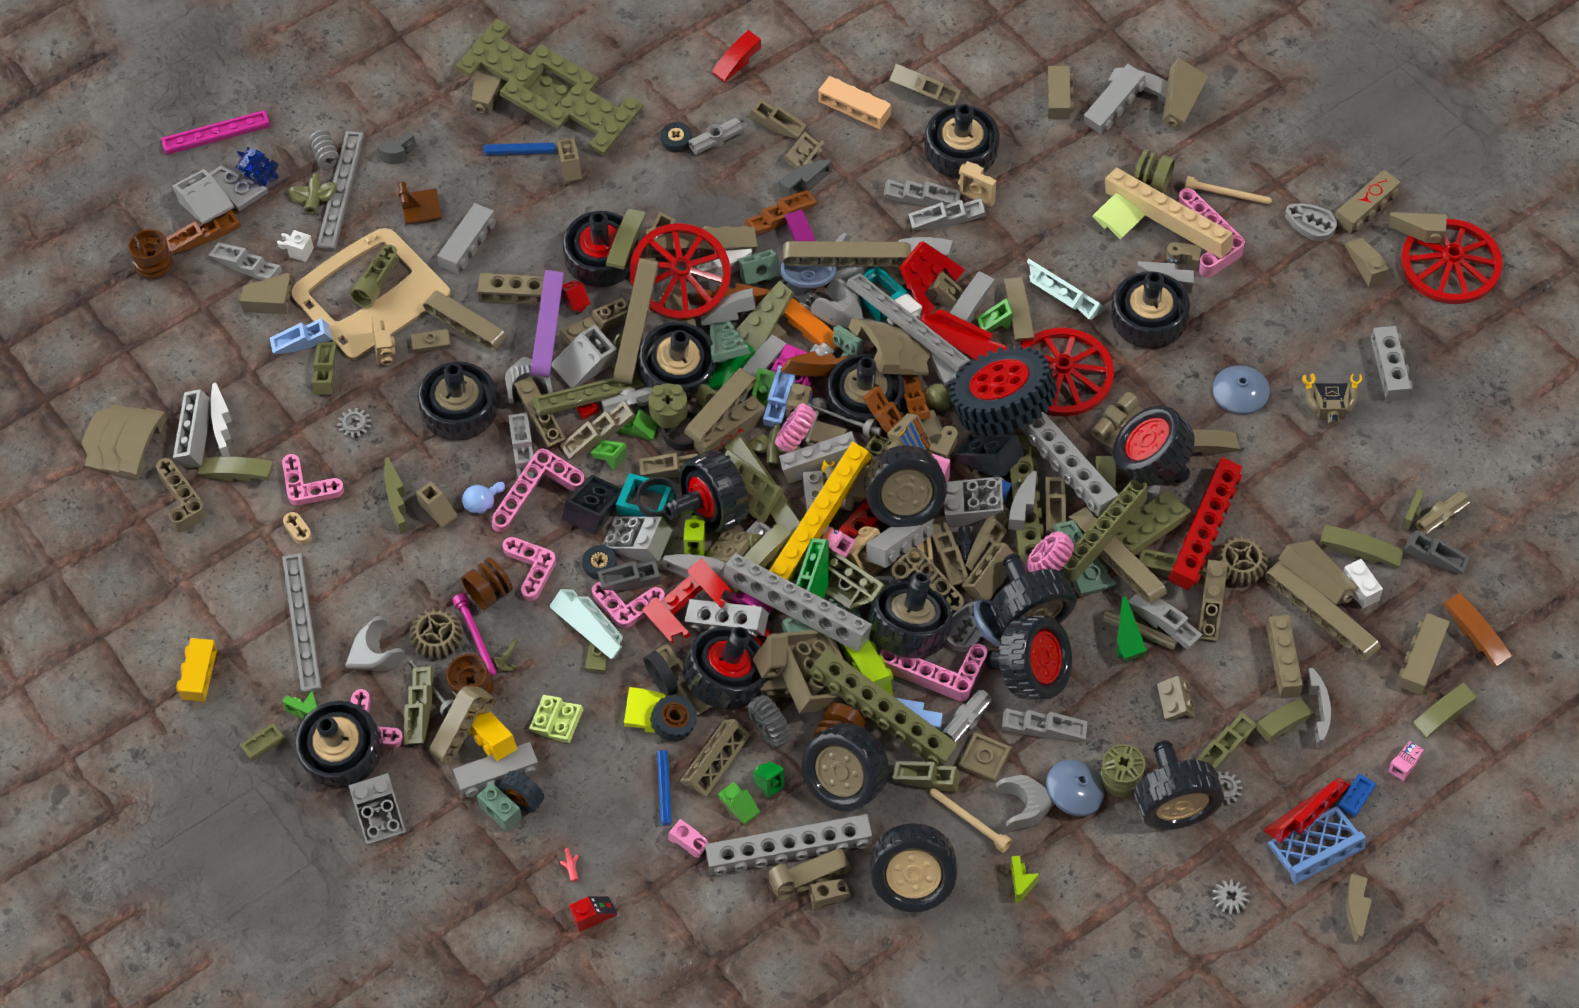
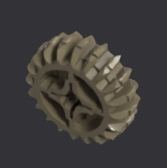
[1214,535,1268,586]
[409,608,463,660]

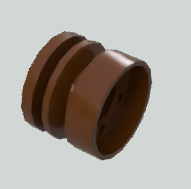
[128,229,173,279]
[461,557,513,610]
[446,654,494,698]
[814,703,866,737]

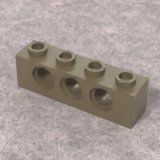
[477,273,544,305]

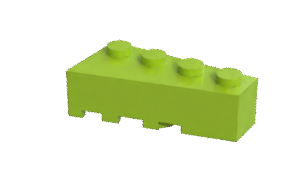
[838,639,893,696]

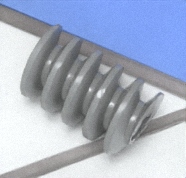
[308,129,339,169]

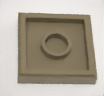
[958,732,1012,783]

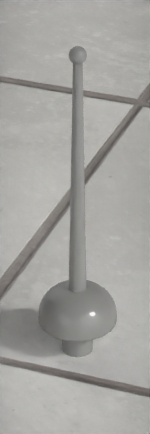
[806,397,828,442]
[808,403,882,438]
[409,659,454,717]

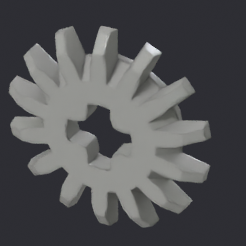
[337,408,372,438]
[1218,771,1243,805]
[1212,879,1250,915]

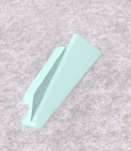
[1027,259,1107,320]
[550,589,623,659]

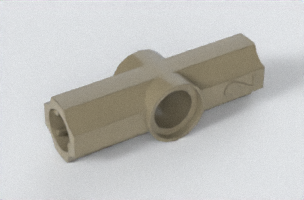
[1415,492,1470,536]

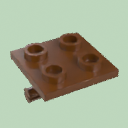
[398,182,442,225]

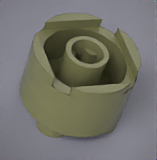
[649,384,687,428]

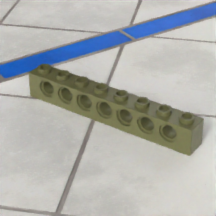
[1008,435,1043,573]
[808,647,957,766]

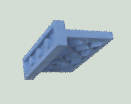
[1268,806,1366,885]

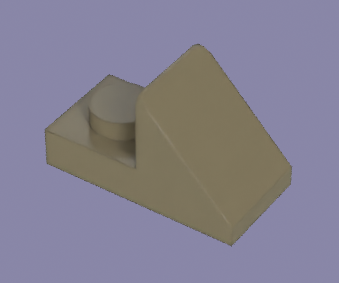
[933,272,964,307]

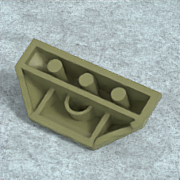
[826,548,885,610]

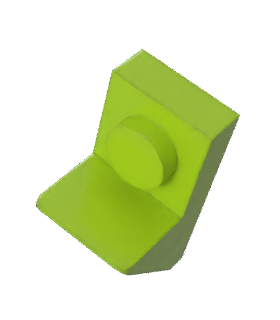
[1011,856,1039,903]

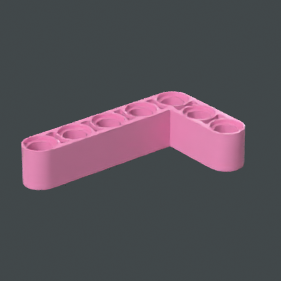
[1178,188,1245,278]
[491,449,584,532]
[880,644,987,702]

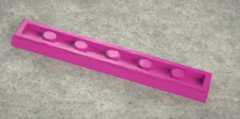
[161,110,270,155]

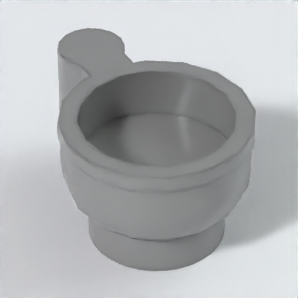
[810,342,835,356]

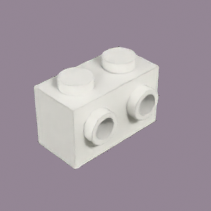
[1343,559,1383,608]

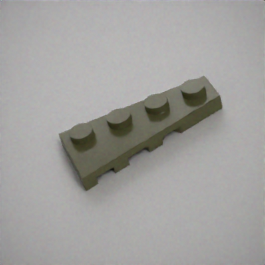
[735,281,794,353]

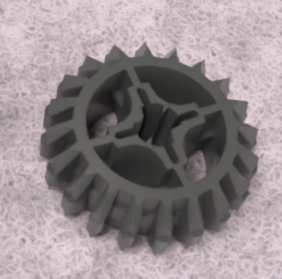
[748,695,791,748]

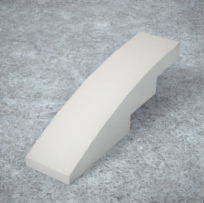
[211,383,232,457]

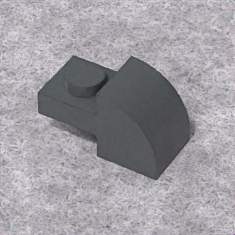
[377,131,416,164]

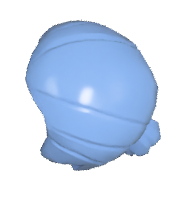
[462,482,505,514]

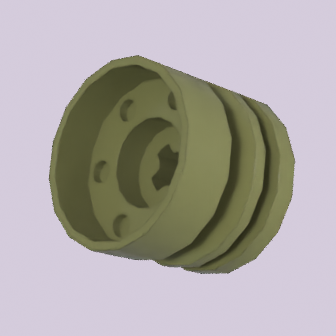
[1134,149,1175,194]
[1100,744,1145,798]

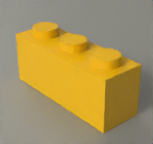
[176,638,217,702]
[468,711,518,761]

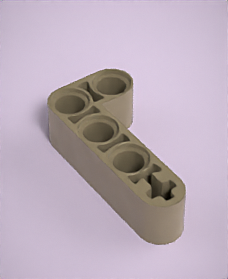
[156,458,206,532]
[891,548,964,611]
[430,686,496,764]
[769,849,851,900]

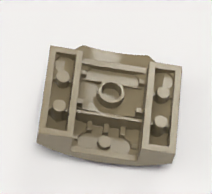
[848,318,931,375]
[82,404,167,480]

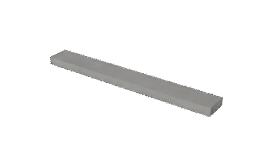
[316,131,364,252]
[846,273,970,371]
[282,553,322,695]

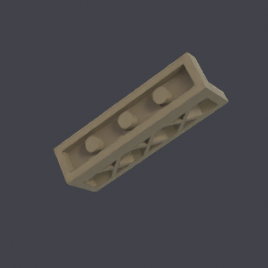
[680,719,750,797]

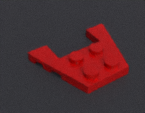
[899,241,965,318]

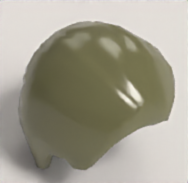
[923,384,953,413]

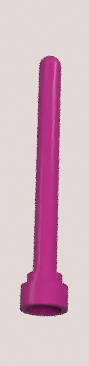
[452,593,496,676]

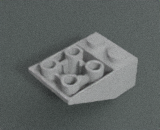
[172,169,234,224]
[551,325,618,388]
[944,477,1004,527]
[602,517,673,562]
[348,773,406,845]

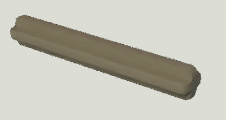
[1103,611,1178,650]

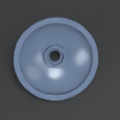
[781,262,836,289]
[1213,365,1270,415]
[973,599,1003,647]
[1046,760,1105,816]

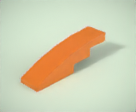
[783,298,839,353]

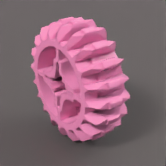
[775,403,816,453]
[1026,531,1074,573]

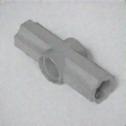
[689,118,743,155]
[601,387,652,413]
[942,690,992,743]

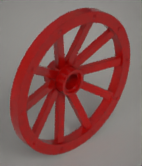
[1401,219,1503,304]
[630,223,731,320]
[1020,328,1114,417]

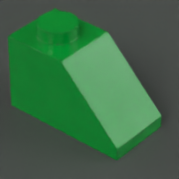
[753,761,784,798]

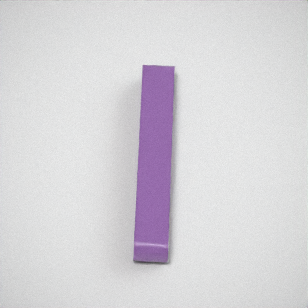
[531,270,564,378]

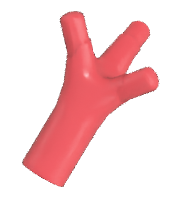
[560,848,579,882]

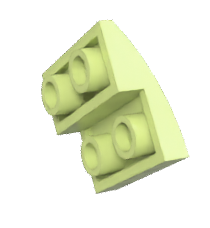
[1092,193,1145,239]
[529,695,584,743]

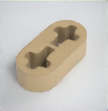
[283,512,312,545]

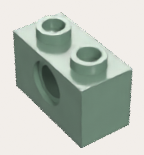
[737,249,781,285]
[477,783,522,832]

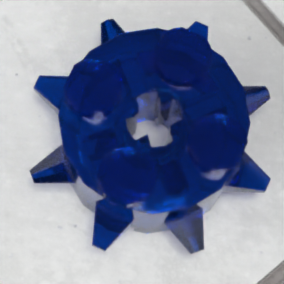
[235,147,279,187]

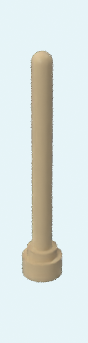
[1185,176,1272,204]
[930,788,1012,853]

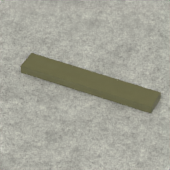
[532,372,644,416]

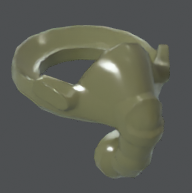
[494,638,518,672]

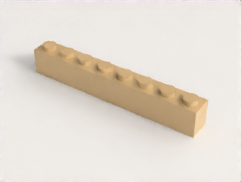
[1105,167,1233,259]

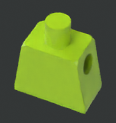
[684,516,706,556]

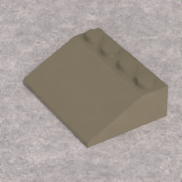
[779,630,852,713]

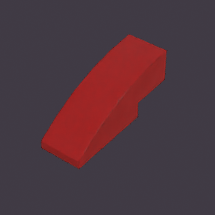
[712,30,761,83]

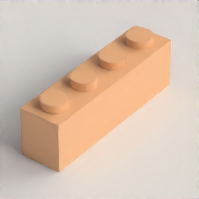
[818,76,891,130]

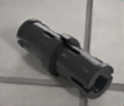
[958,526,973,565]

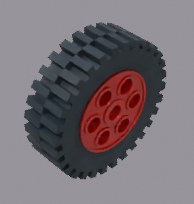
[949,346,1057,436]

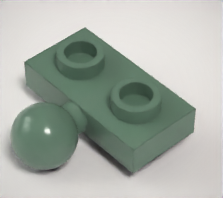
[833,325,863,357]

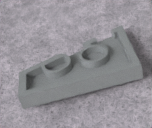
[209,166,268,212]

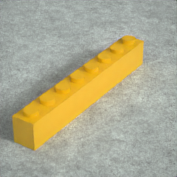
[769,441,871,582]

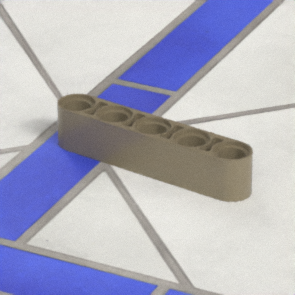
[423,291,507,352]
[684,368,756,445]

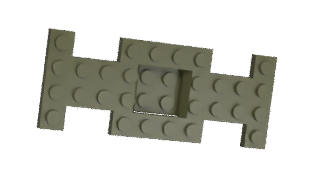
[456,18,644,156]

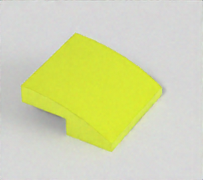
[624,687,667,733]

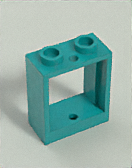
[858,267,908,322]
[616,473,676,520]

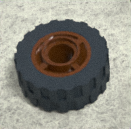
[650,695,697,742]
[498,770,545,813]

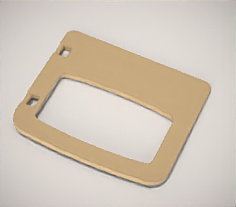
[292,228,451,360]

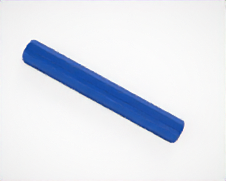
[484,143,555,155]
[657,750,672,826]

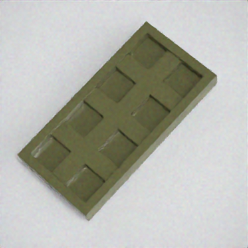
[725,450,784,523]
[1115,491,1193,555]

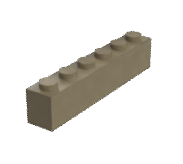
[644,226,757,257]

